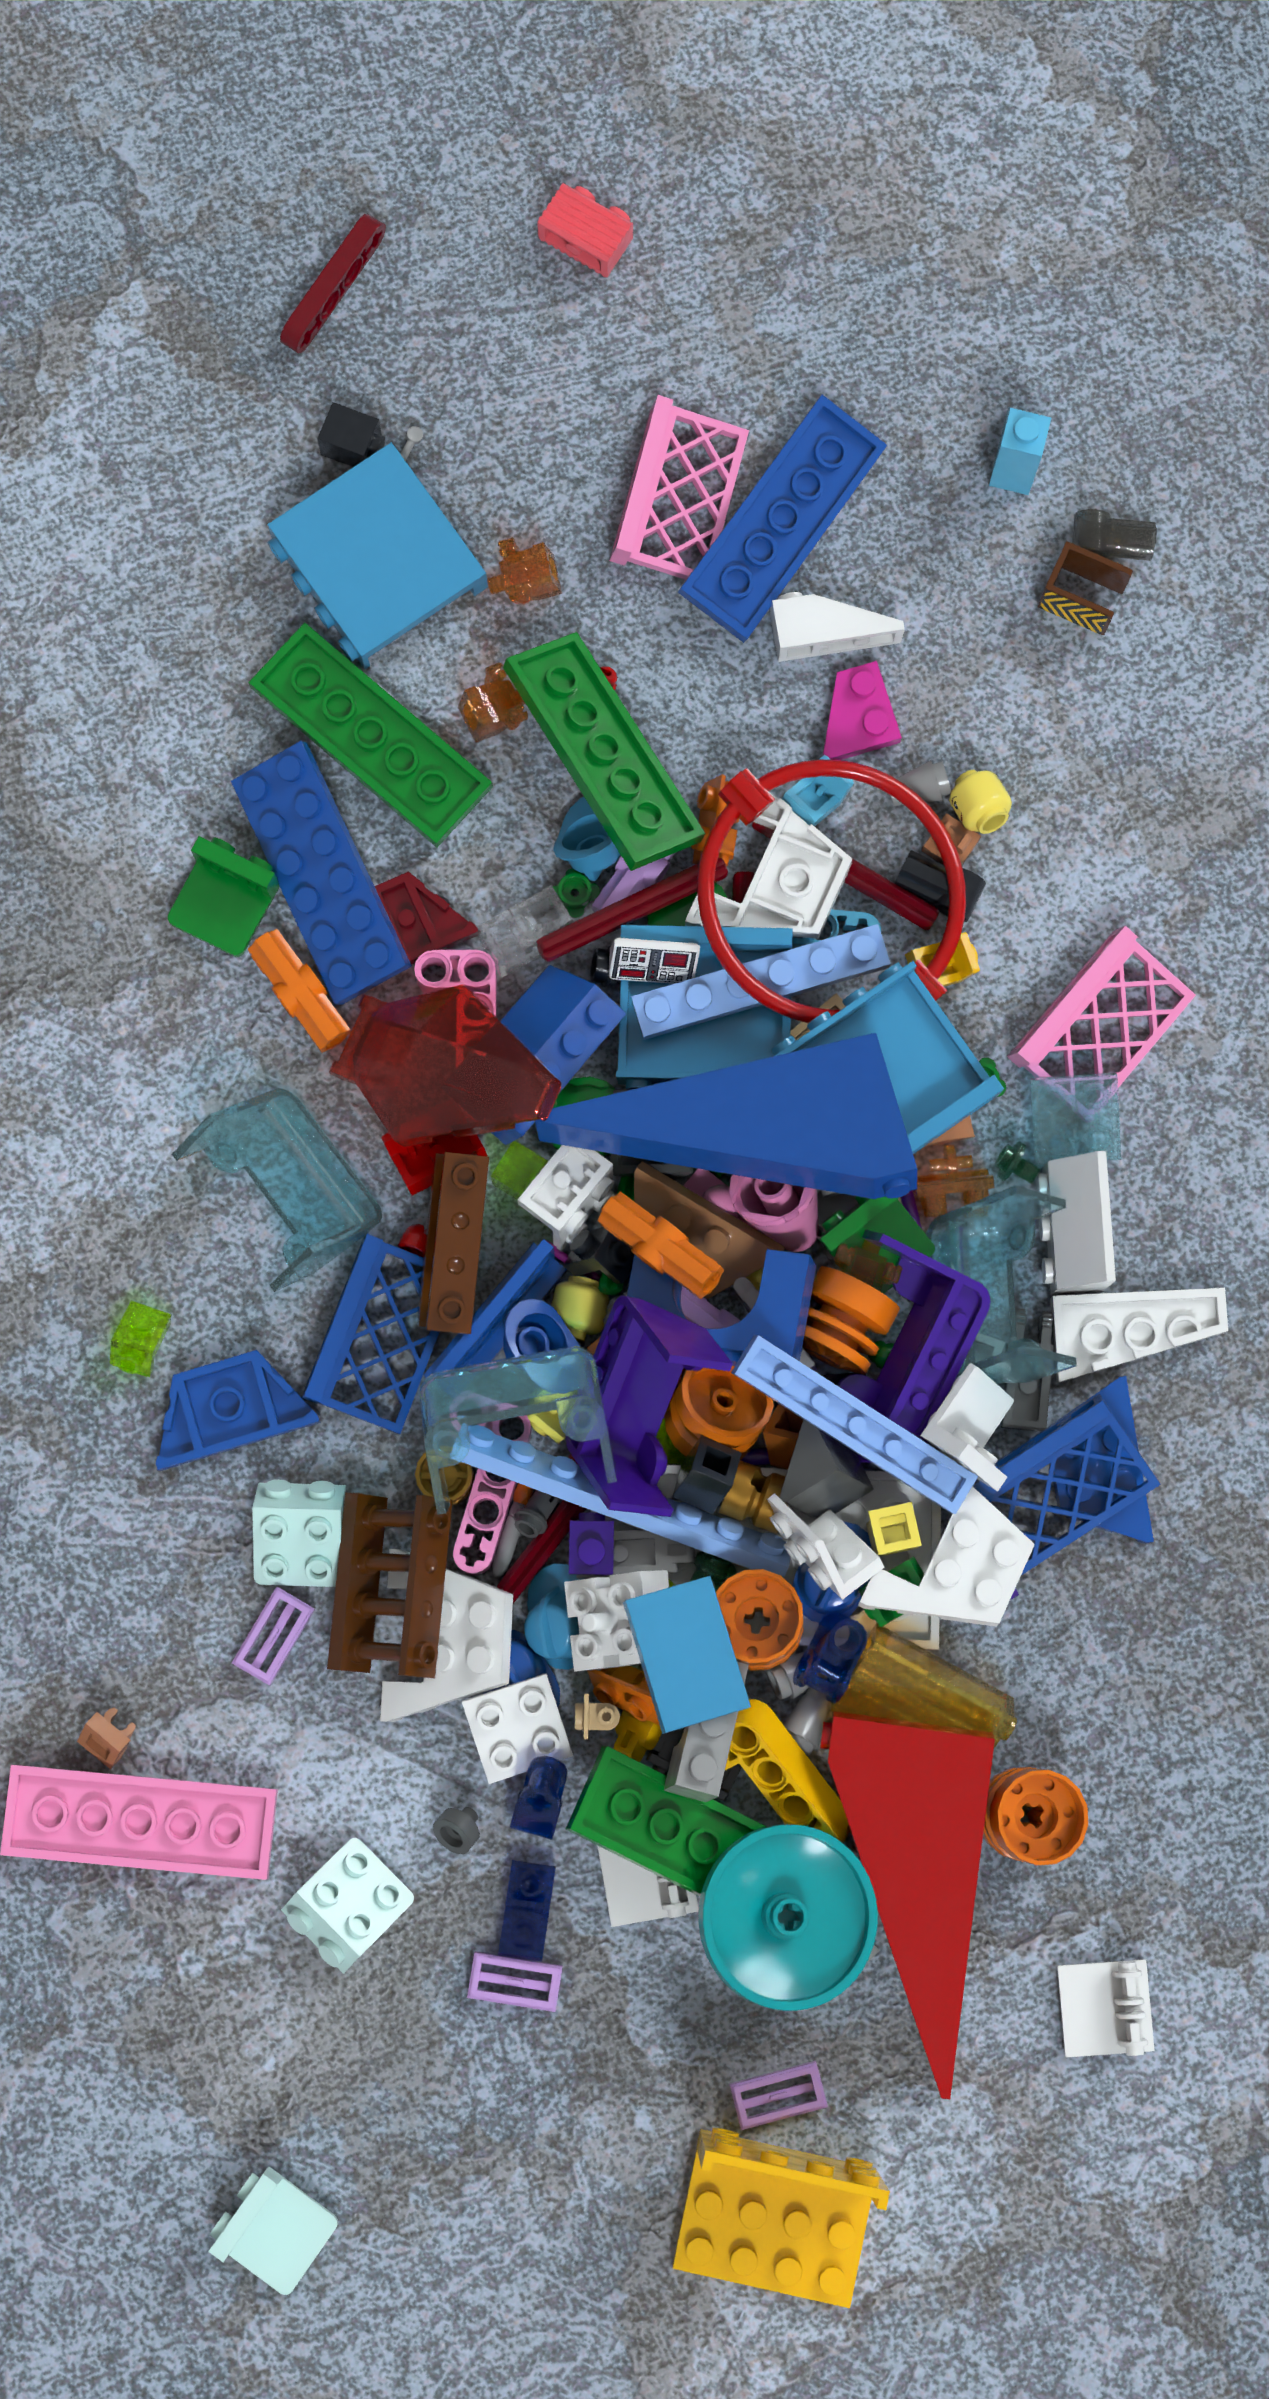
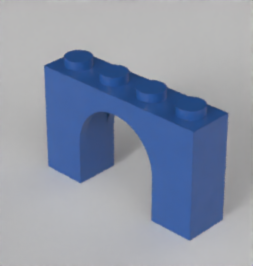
[627,1249,816,1366]

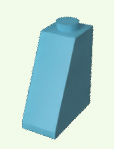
[989,407,1051,495]

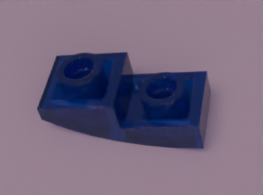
[498,1860,556,1962]

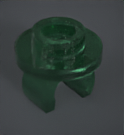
[995,1141,1041,1184]
[690,1551,737,1592]

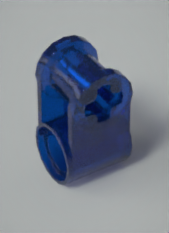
[793,1613,867,1703]
[510,1756,568,1840]

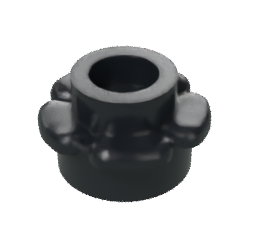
[590,946,618,987]

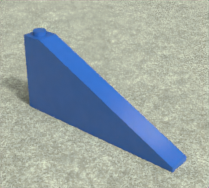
[533,1032,917,1199]

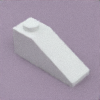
[770,592,905,662]

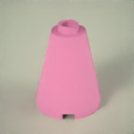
[729,1175,819,1252]

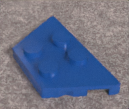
[156,1350,321,1471]
[1050,1376,1154,1544]

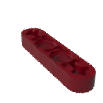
[280,213,386,354]

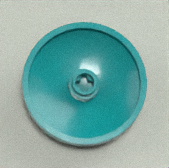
[698,1824,878,2011]

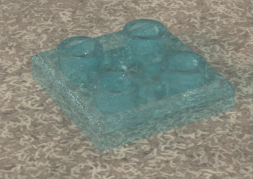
[1030,1073,1121,1165]

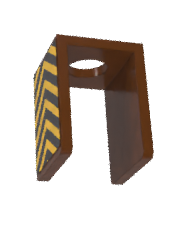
[1038,541,1133,635]

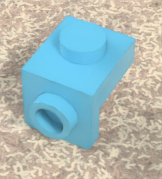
[782,755,854,827]

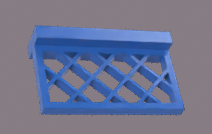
[301,1234,440,1434]
[423,1239,567,1402]
[973,1393,1161,1575]

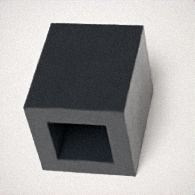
[317,402,385,467]
[672,1435,741,1514]

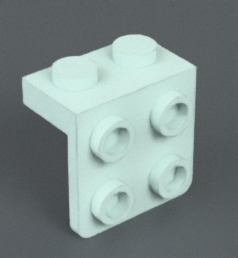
[252,1479,346,1587]
[281,1838,414,1974]
[208,2166,338,2295]

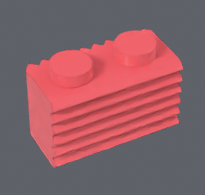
[538,183,633,277]

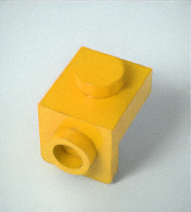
[905,932,980,987]

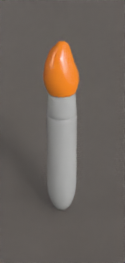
[492,1483,533,1579]

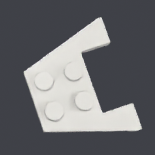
[685,778,852,939]
[858,1486,1035,1627]
[380,1549,513,1722]

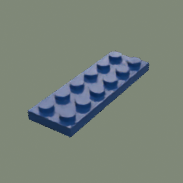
[678,394,887,643]
[231,741,412,1006]

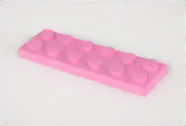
[0,1765,278,1880]

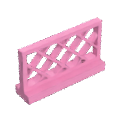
[609,395,749,580]
[1007,926,1196,1123]

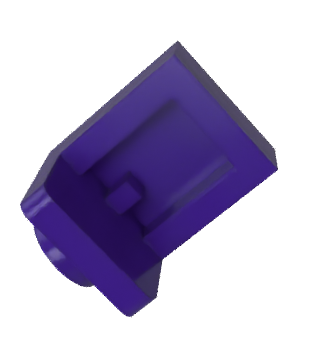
[569,1513,614,1576]

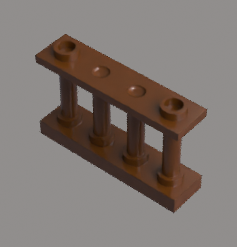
[417,1152,489,1334]
[327,1492,453,1679]

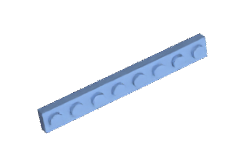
[449,1422,791,1578]

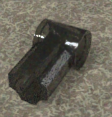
[1072,509,1157,561]

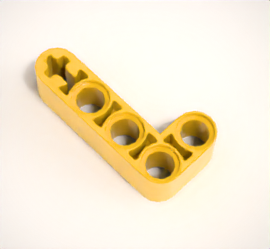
[725,1699,851,1844]

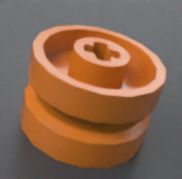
[664,1366,774,1460]

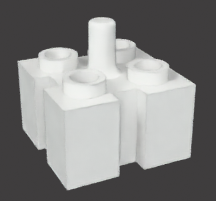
[564,1570,669,1672]

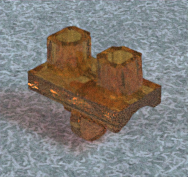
[913,1145,995,1217]

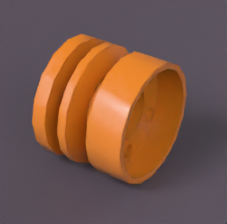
[802,1266,901,1375]
[716,1569,804,1671]
[983,1767,1088,1865]

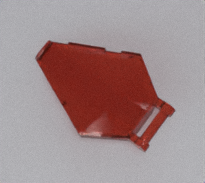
[329,984,561,1147]

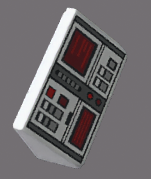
[609,938,700,984]

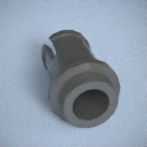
[514,1489,561,1538]

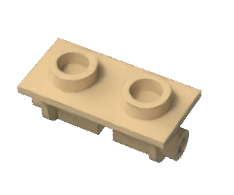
[575,1694,620,1739]

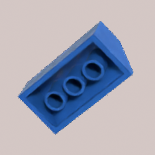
[443,965,626,1146]

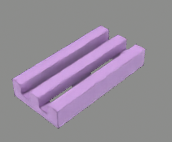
[232,1587,315,1686]
[467,1951,563,2012]
[729,2061,828,2130]

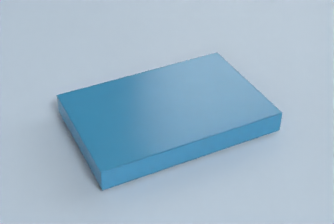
[623,1576,751,1734]

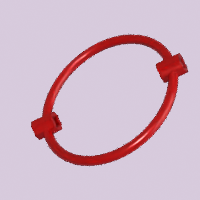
[697,759,966,1024]

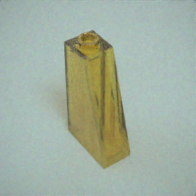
[830,1622,1017,1748]

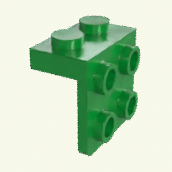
[168,836,280,957]
[817,1196,935,1294]

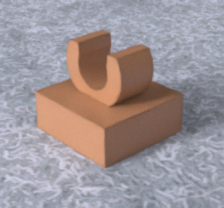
[922,813,981,865]
[77,1707,136,1770]

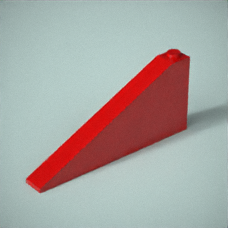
[820,1711,995,2100]

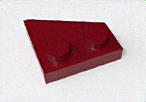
[375,871,479,965]

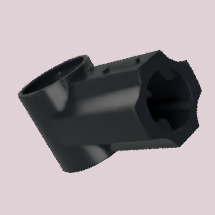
[895,850,986,922]

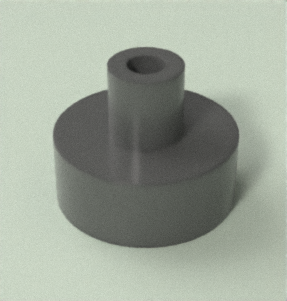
[433,1807,480,1854]

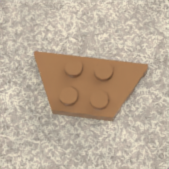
[634,1161,785,1299]

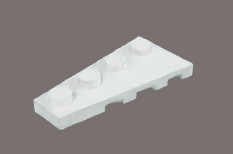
[1050,1288,1228,1384]

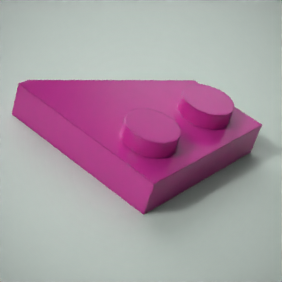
[823,661,902,760]

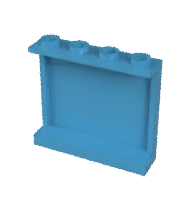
[267,442,488,669]
[616,925,793,1089]
[771,961,1004,1154]

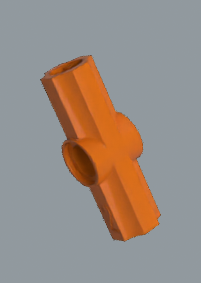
[248,929,351,1053]
[597,1191,724,1299]

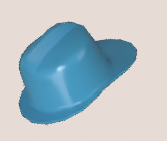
[553,797,620,881]
[524,1563,582,1670]

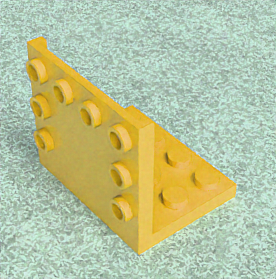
[672,2128,890,2308]

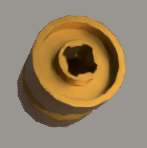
[415,1445,475,1505]
[719,1460,788,1534]

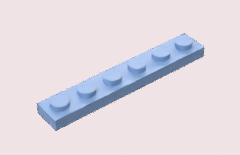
[631,924,891,1040]
[731,1334,978,1514]

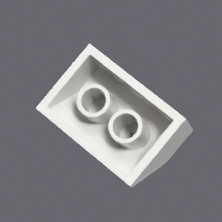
[1036,1151,1116,1295]

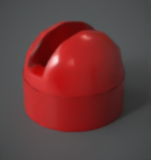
[397,1224,427,1258]

